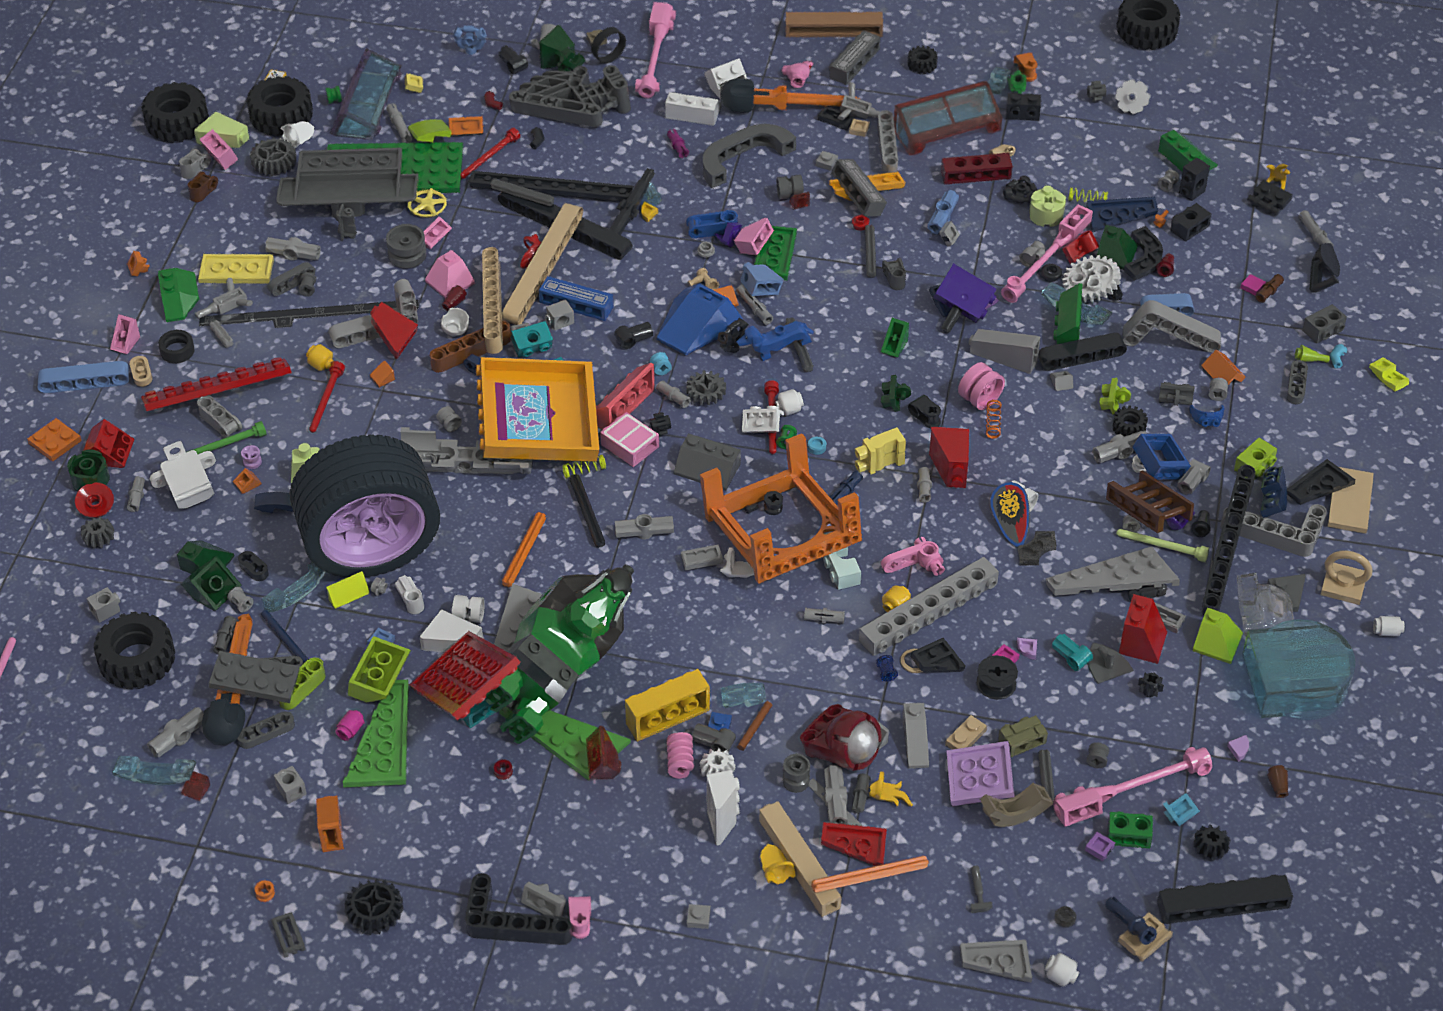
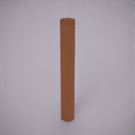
[737,701,772,751]

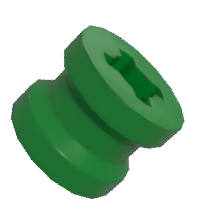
[325,85,342,104]

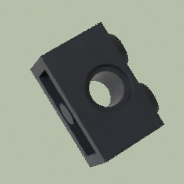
[1179,158,1210,201]
[1170,203,1212,242]

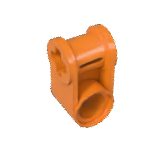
[1014,52,1038,82]

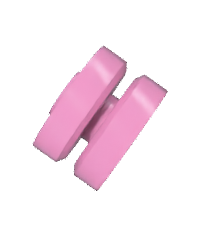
[958,362,1005,410]

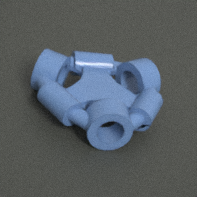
[453,25,486,55]

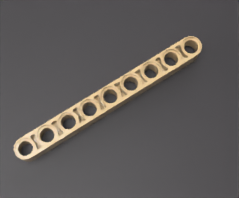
[502,203,583,325]
[482,247,503,354]

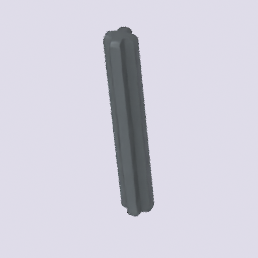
[491,179,554,206]
[865,225,876,278]
[785,317,814,372]

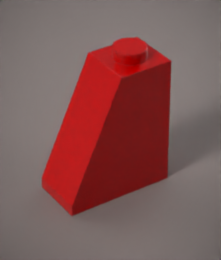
[370,302,418,359]

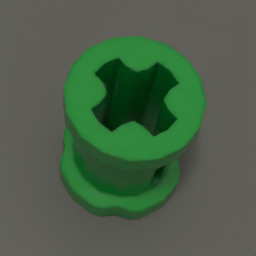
[776,425,797,450]

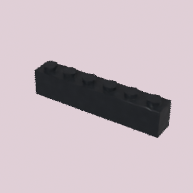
[1157,875,1293,924]

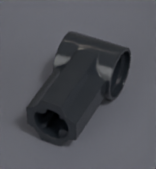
[499,45,528,74]
[614,322,653,349]

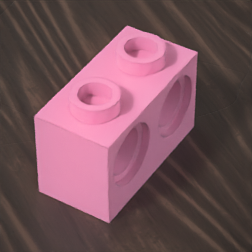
[199,129,238,170]

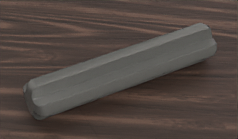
[1038,750,1055,801]

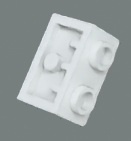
[742,406,784,433]

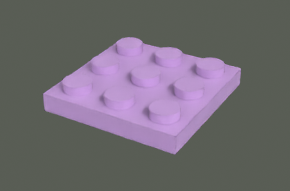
[947,741,1015,806]

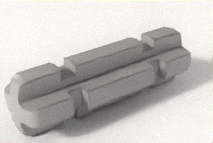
[210,320,233,348]

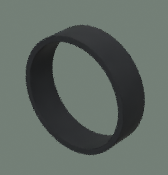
[591,27,626,63]

